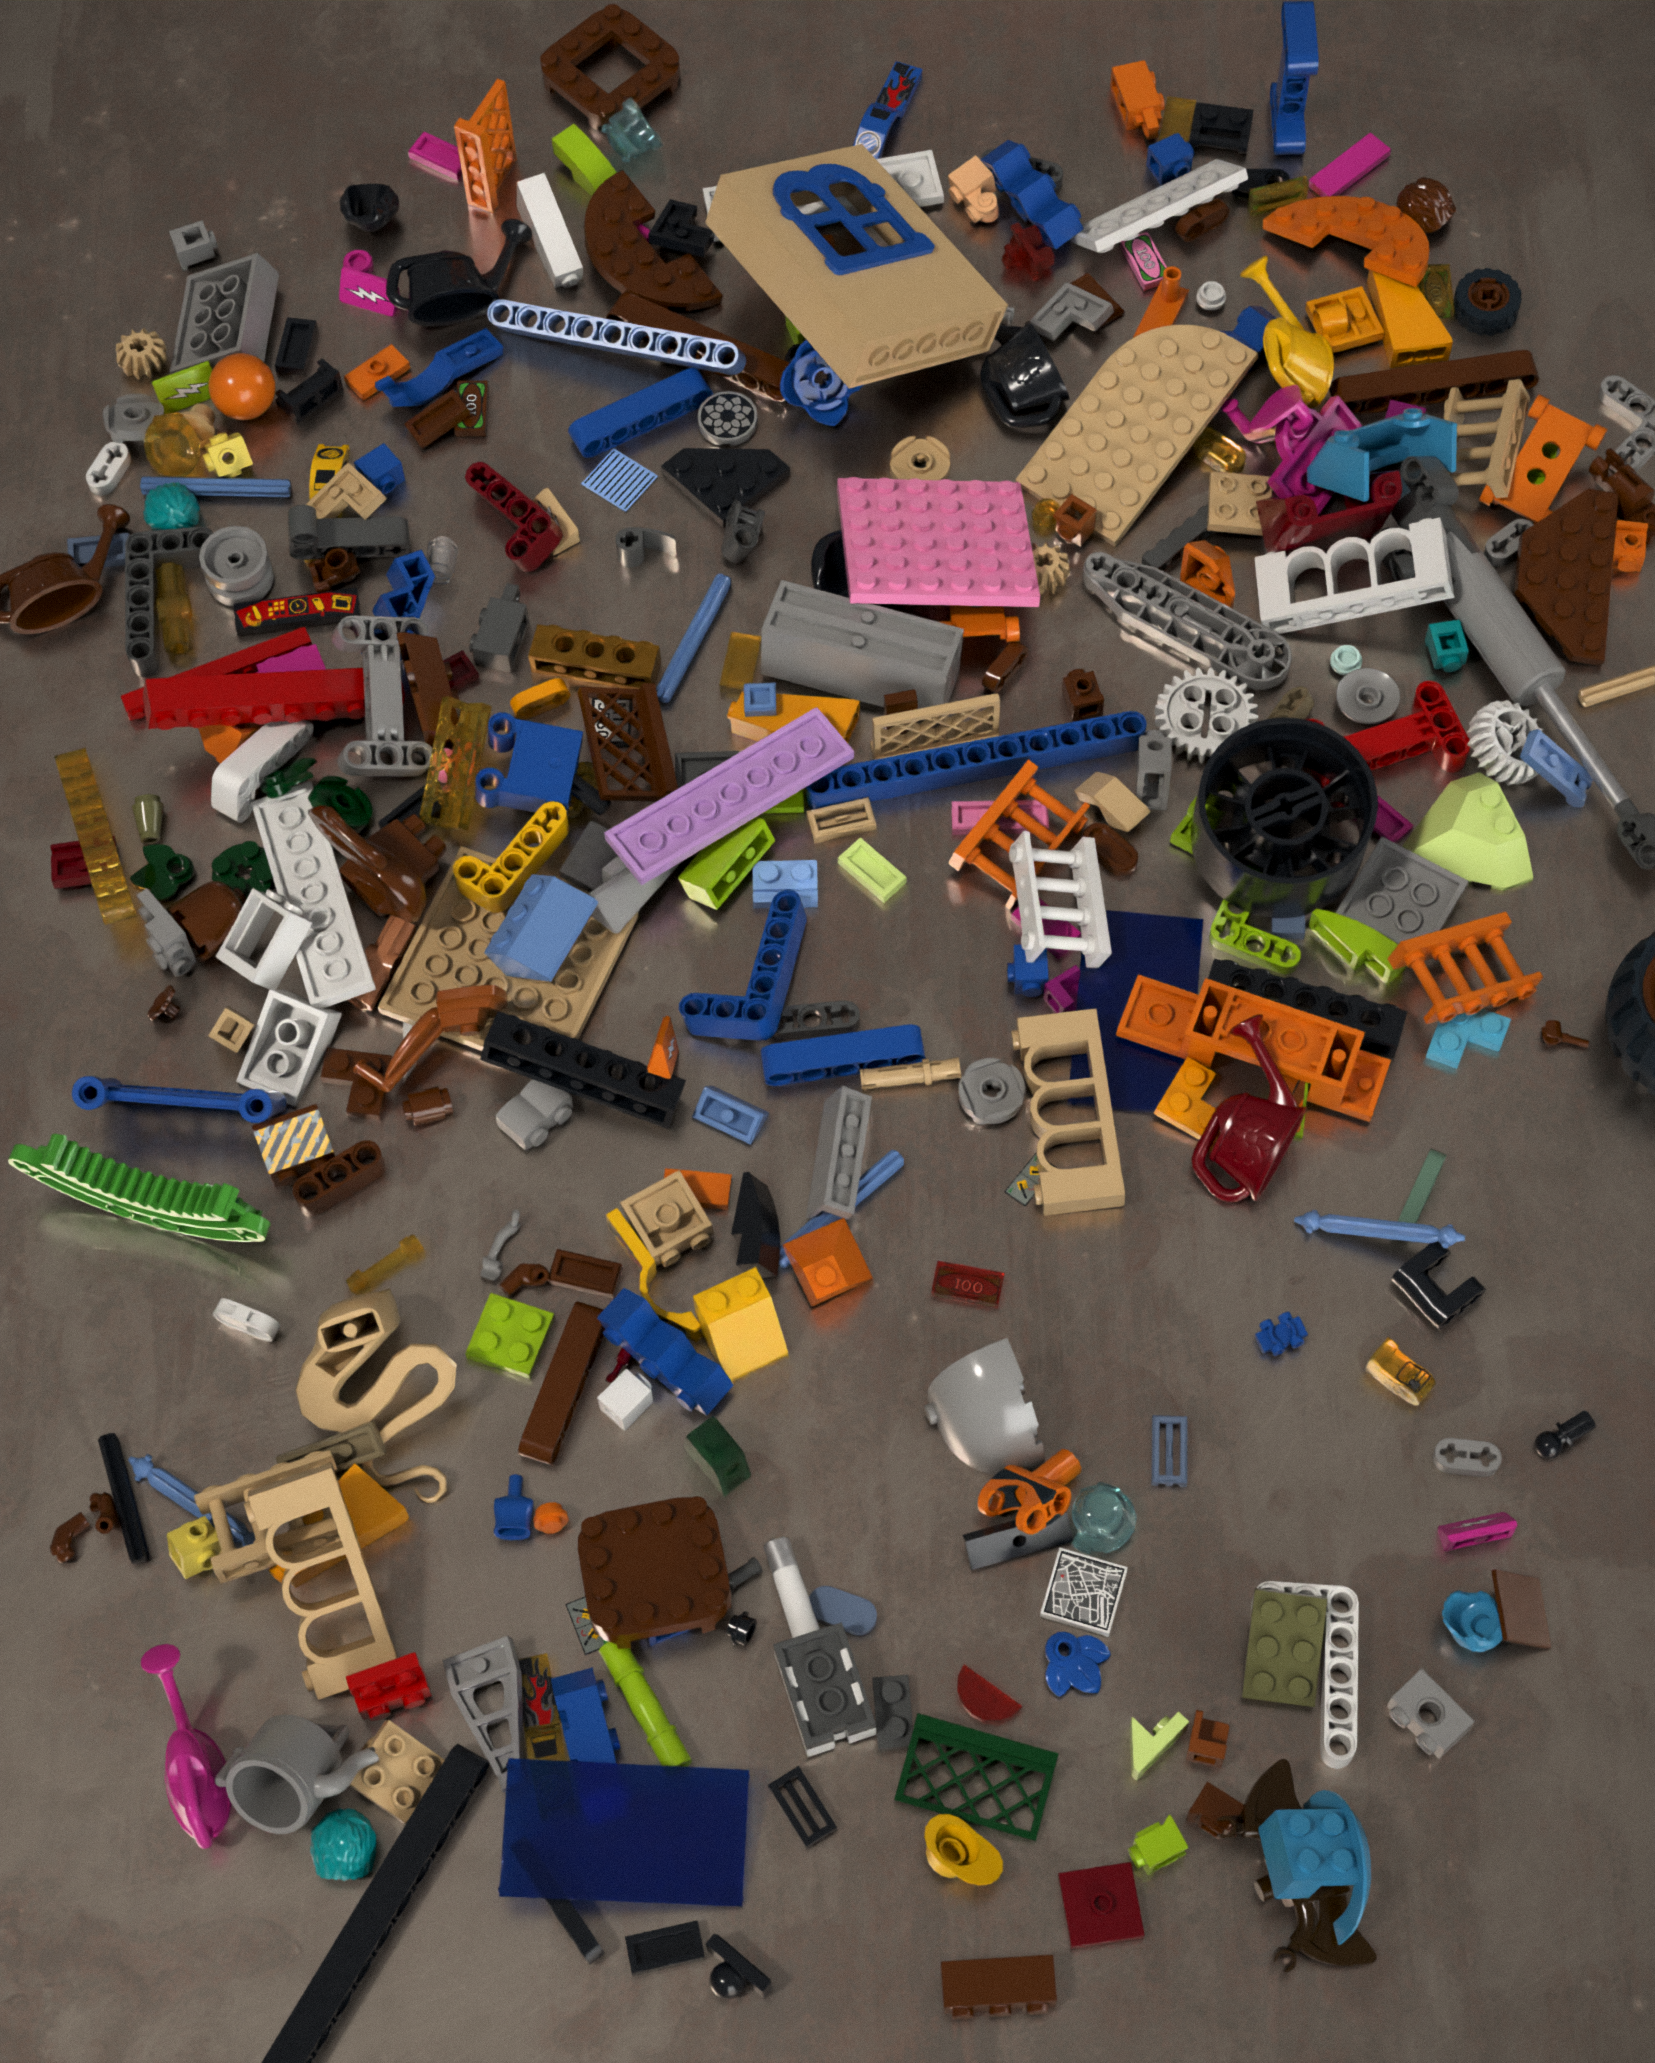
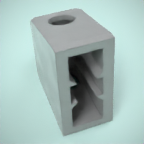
[1135,730,1172,810]

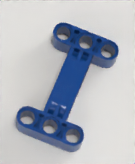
[1270,1,1319,155]

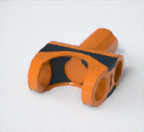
[978,1449,1081,1535]

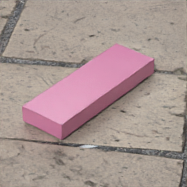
[952,800,1049,835]

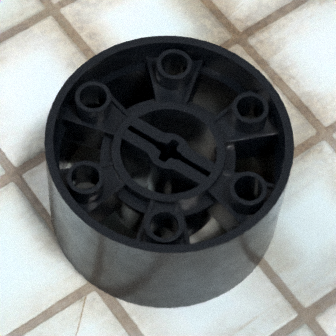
[1191,717,1378,918]

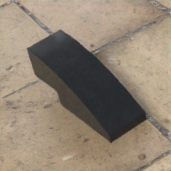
[731,1172,780,1278]

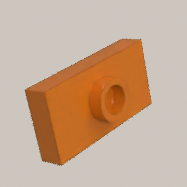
[344,344,411,401]

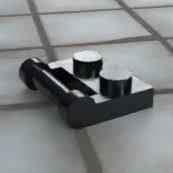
[1189,102,1254,154]

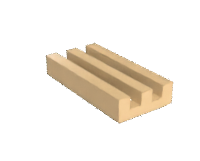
[806,797,876,844]

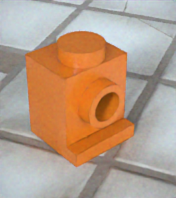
[1612,520,1648,572]

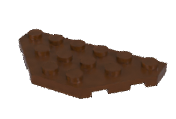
[1514,488,1618,666]

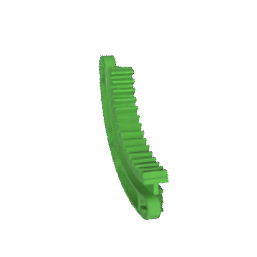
[8,1133,271,1242]

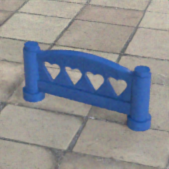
[72,1076,286,1123]

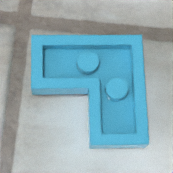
[1425,997,1511,1069]

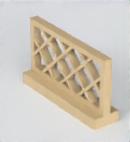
[870,693,1000,760]

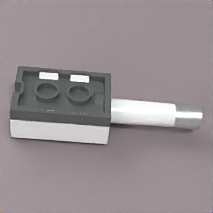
[763,1536,876,1757]

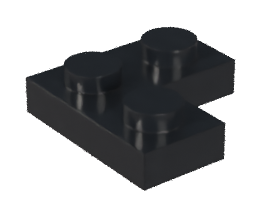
[648,199,714,257]

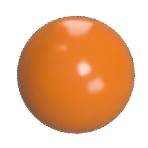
[208,353,276,421]

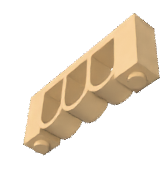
[1011,1008,1125,1216]
[244,1462,398,1700]

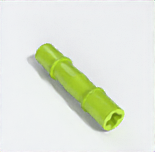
[599,1642,692,1776]

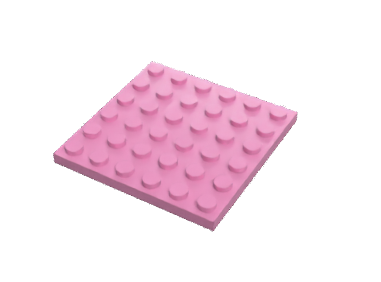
[837,477,1040,607]

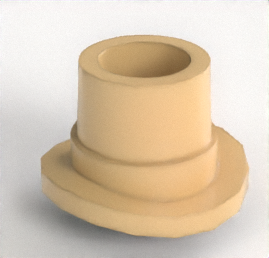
[174,404,215,448]

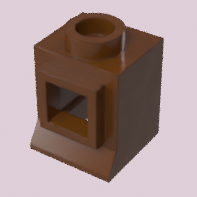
[1186,1781,1244,1840]

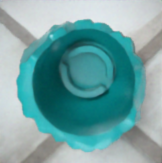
[143,482,200,531]
[310,1808,377,1881]

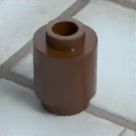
[402,1086,453,1126]

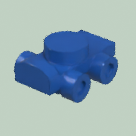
[1255,1312,1308,1356]

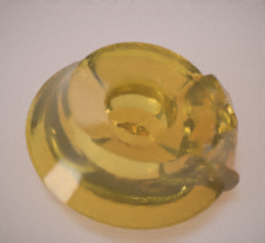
[144,412,200,477]

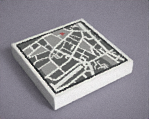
[1040,1547,1128,1637]

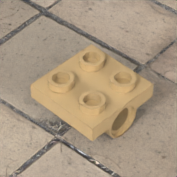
[1207,471,1272,536]
[349,1720,444,1823]

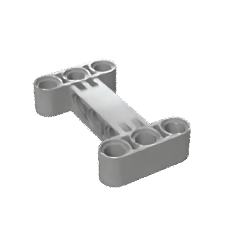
[332,616,435,777]

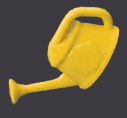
[1240,256,1334,408]

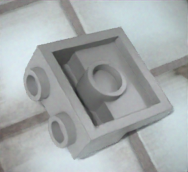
[136,888,197,977]

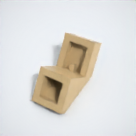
[1074,771,1150,832]

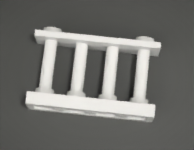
[1009,831,1112,968]

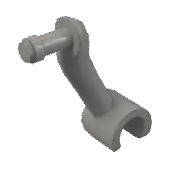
[480,1210,521,1281]

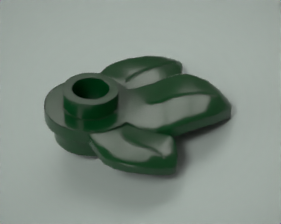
[260,758,318,798]
[130,844,195,901]

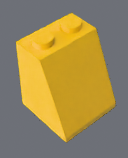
[693,1267,789,1381]

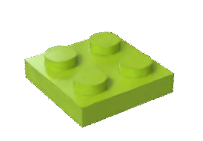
[465,1293,555,1379]

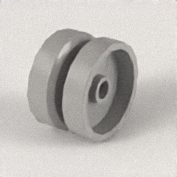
[199,526,275,606]

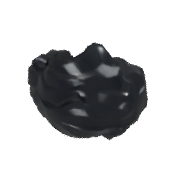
[339,184,399,232]

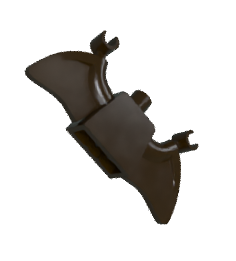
[1217,1759,1377,1972]

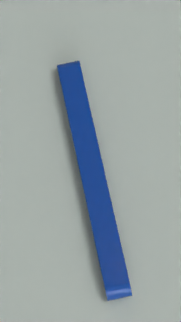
[806,711,1147,809]

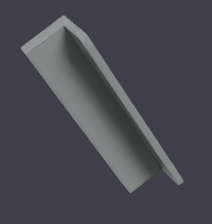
[806,1086,872,1220]

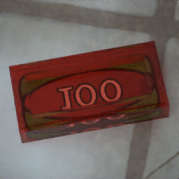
[931,1261,1005,1308]

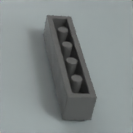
[1142,504,1214,579]

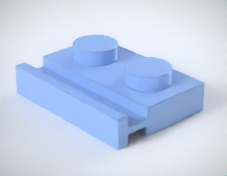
[753,860,818,909]

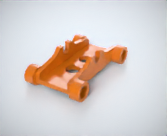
[1478,394,1608,524]
[939,605,1020,642]

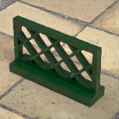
[894,1713,1059,1841]

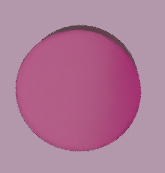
[343,250,374,274]

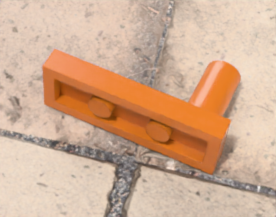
[1133,266,1189,338]

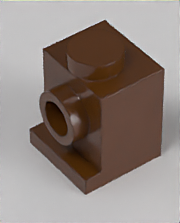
[1062,669,1104,722]

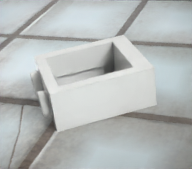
[216,888,313,989]

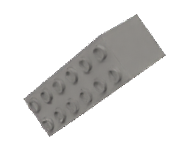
[760,580,964,709]

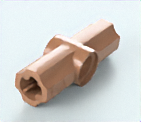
[347,915,416,1012]

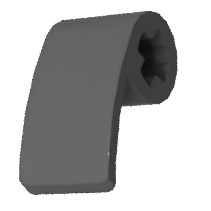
[615,527,677,568]

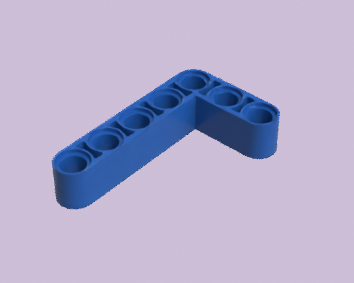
[679,890,807,1041]

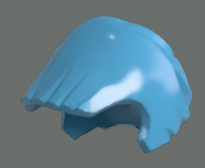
[1442,1590,1503,1653]

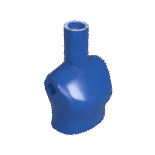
[493,1474,534,1540]

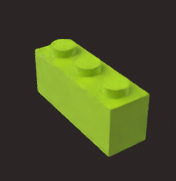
[678,817,775,910]

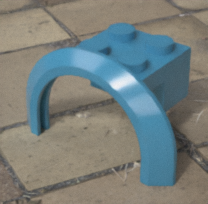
[1258,1790,1371,1945]

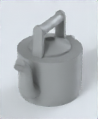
[215,1714,379,1834]

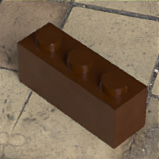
[940,1955,1057,2019]

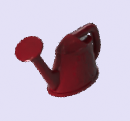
[1191,1014,1307,1203]

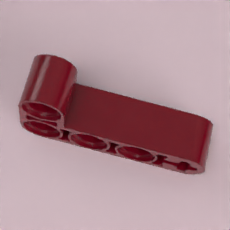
[465,462,563,572]

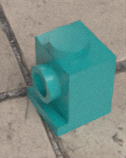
[1425,619,1469,672]

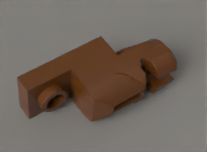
[1588,448,1655,545]

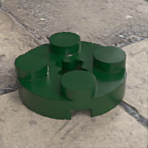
[308,776,373,833]
[211,841,274,899]

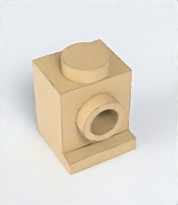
[208,1006,255,1053]

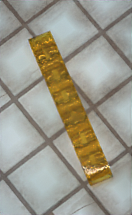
[54,747,137,926]

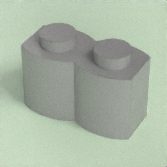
[496,1079,573,1151]

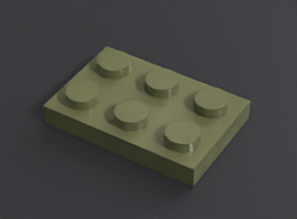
[1242,1588,1328,1707]

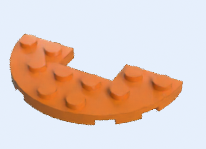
[1263,196,1430,287]

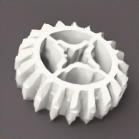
[1466,700,1544,786]

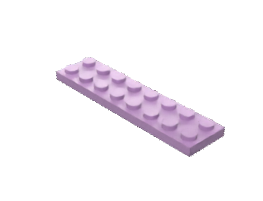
[604,707,854,885]

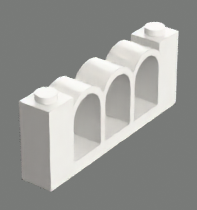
[1254,517,1454,634]

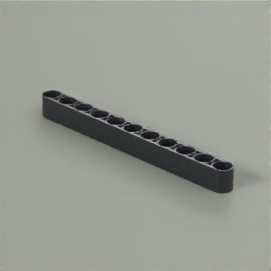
[261,1743,490,2063]

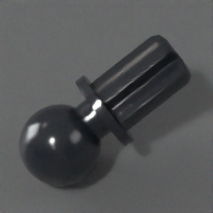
[1535,1411,1596,1459]

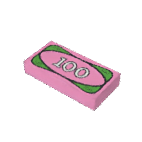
[1120,232,1167,291]

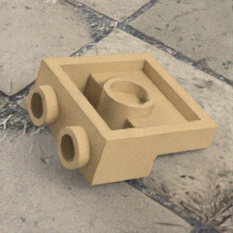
[620,1170,714,1267]

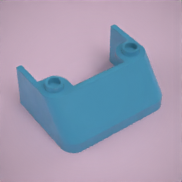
[1307,408,1457,502]

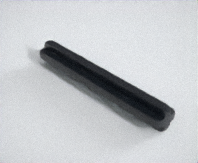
[98,1433,150,1564]

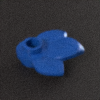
[1045,1632,1111,1697]

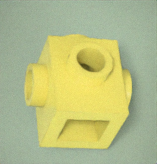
[202,432,253,478]
[167,1516,221,1579]

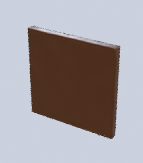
[1491,1569,1552,1650]

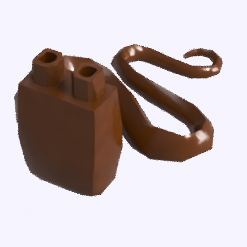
[308,805,447,923]

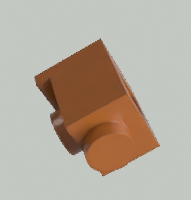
[1053,494,1097,547]

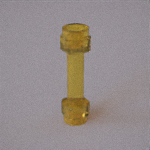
[345,1234,424,1295]

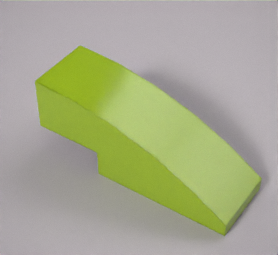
[552,124,617,196]
[1309,908,1406,985]

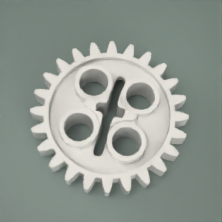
[1154,667,1258,763]

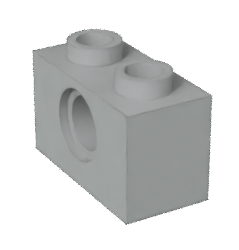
[1387,1668,1475,1759]

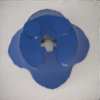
[780,340,864,426]

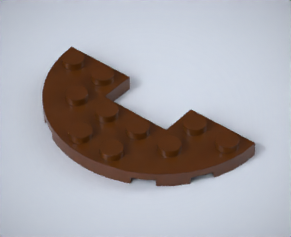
[583,170,723,311]

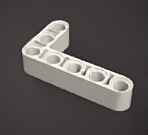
[1251,1581,1359,1769]

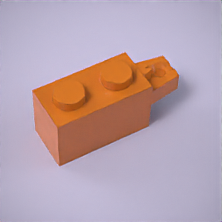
[1110,60,1165,140]

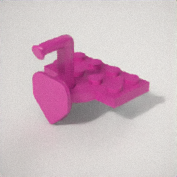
[1221,384,1362,515]

